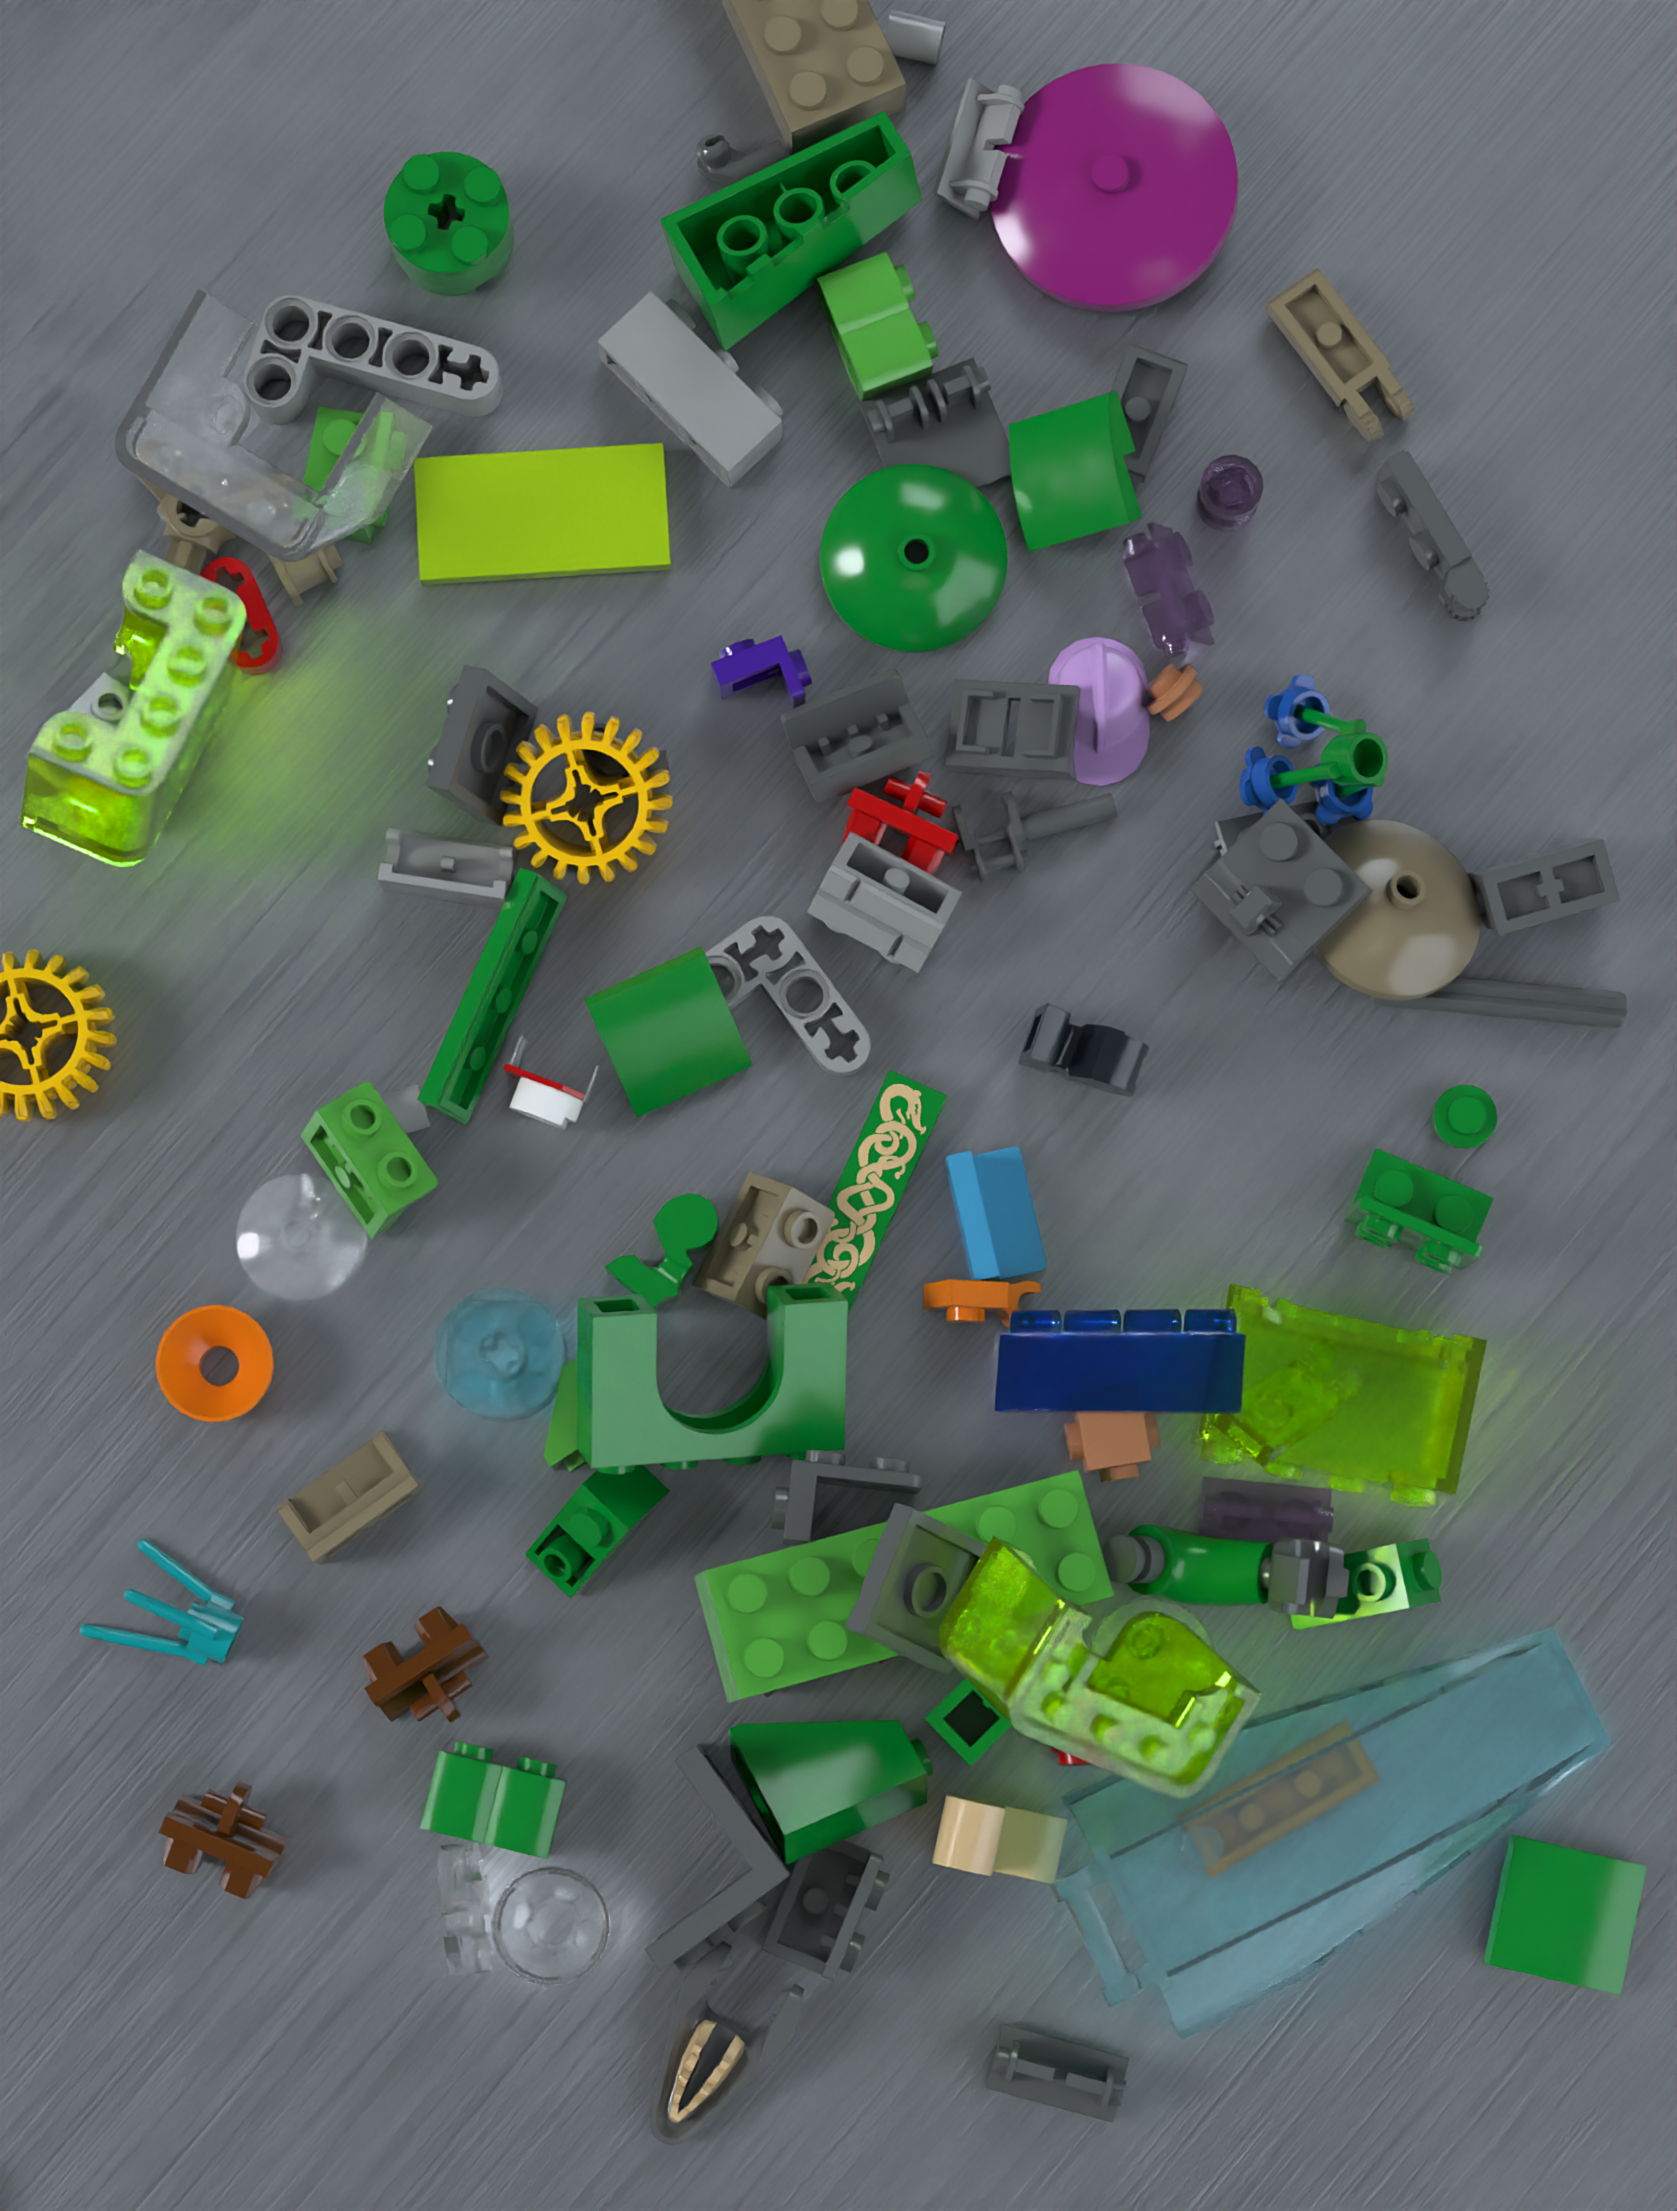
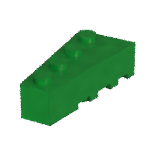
[660,111,922,352]

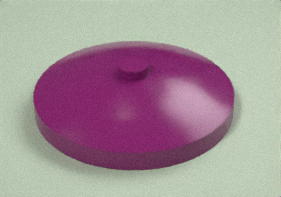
[990,63,1239,312]

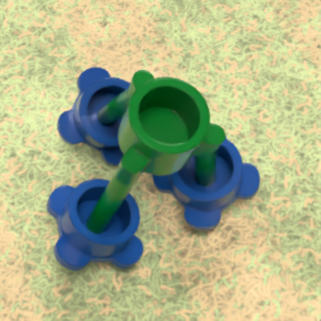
[1240,673,1388,826]

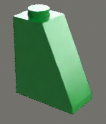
[729,1720,933,1865]

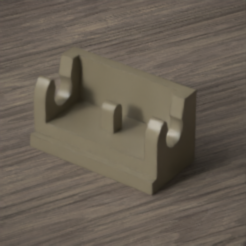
[277,1430,425,1564]

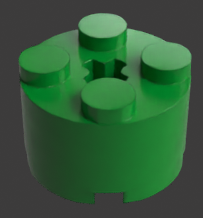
[383,152,514,296]

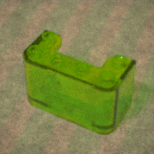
[19,549,246,867]
[1190,1284,1487,1509]
[937,1536,1262,1798]

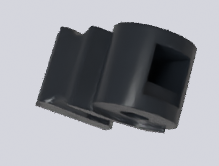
[1018,1003,1149,1097]

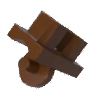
[362,1606,489,1723]
[159,1781,290,1899]

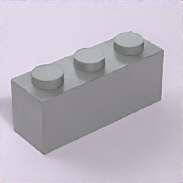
[597,290,783,489]

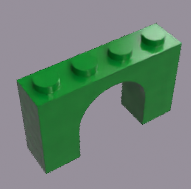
[576,1282,848,1475]

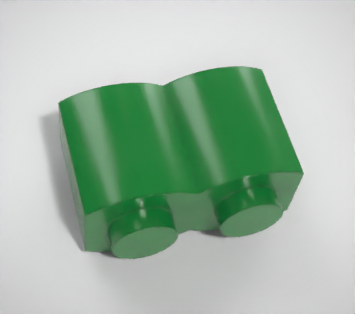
[420,1741,568,1859]

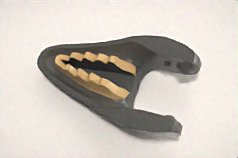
[650,1941,804,2145]

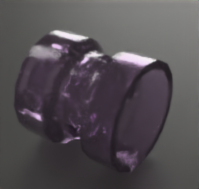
[1196,455,1263,532]

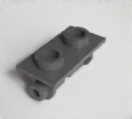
[986,2024,1130,2123]

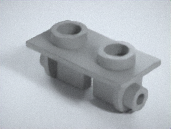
[933,78,1025,220]

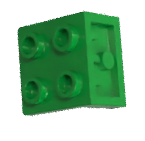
[1344,1148,1494,1275]

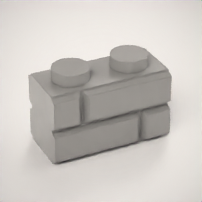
[807,831,962,973]

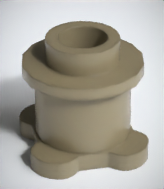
[263,525,344,607]

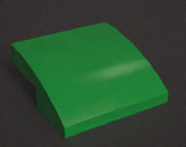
[1009,390,1142,552]
[584,946,753,1118]
[1483,1834,1647,1995]

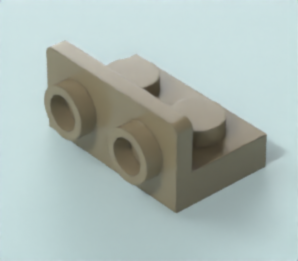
[692,1171,835,1322]

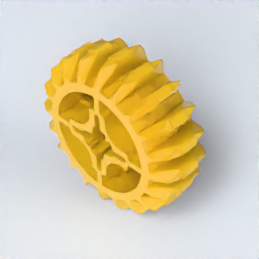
[500,711,673,885]
[0,949,117,1122]

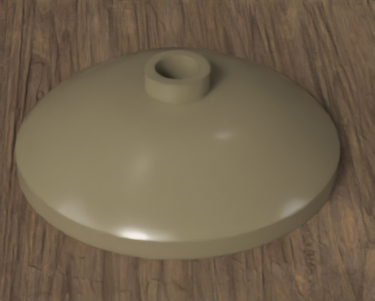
[1312,820,1481,1000]

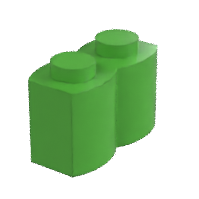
[815,252,939,402]

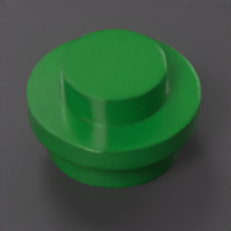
[1432,1085,1497,1149]

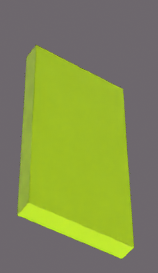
[413,443,671,585]

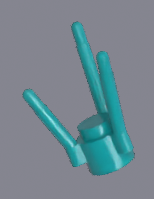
[80,1539,244,1667]

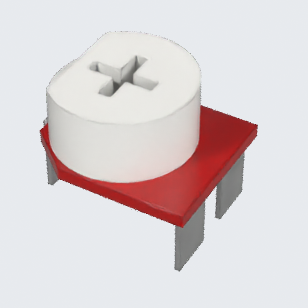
[503,1035,601,1130]

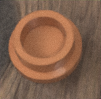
[1144,664,1204,722]

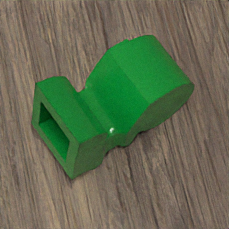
[605,1193,719,1312]

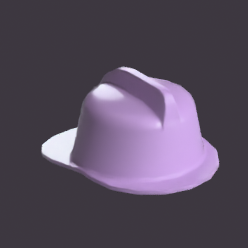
[1048,637,1150,786]

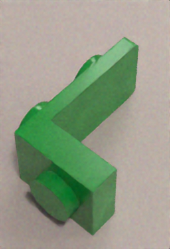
[1290,1538,1442,1630]

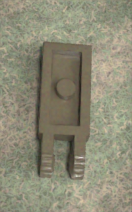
[1265,268,1415,443]

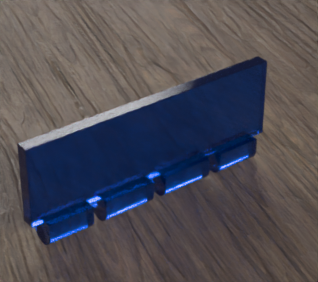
[994,1308,1246,1414]

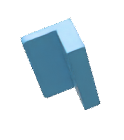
[945,1146,1047,1282]

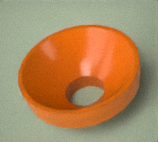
[155,1304,274,1423]

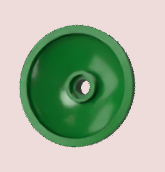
[820,464,1008,653]

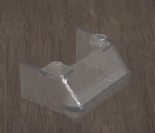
[115,288,433,562]

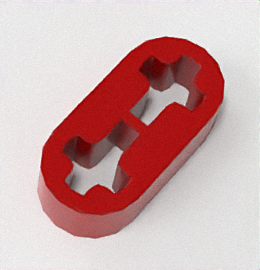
[198,557,282,676]

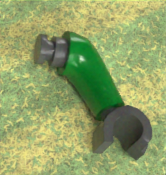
[1102,1524,1349,1619]

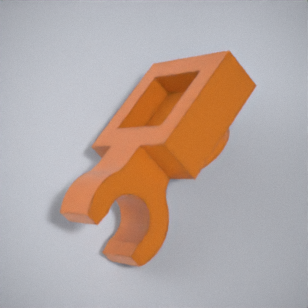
[923,1279,1041,1331]

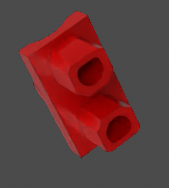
[843,770,960,875]

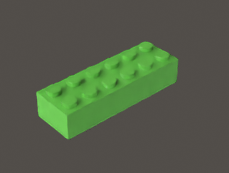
[694,1470,1114,1703]

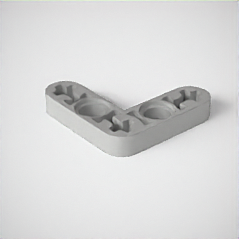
[705,915,871,1077]

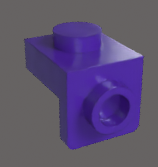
[711,635,812,709]

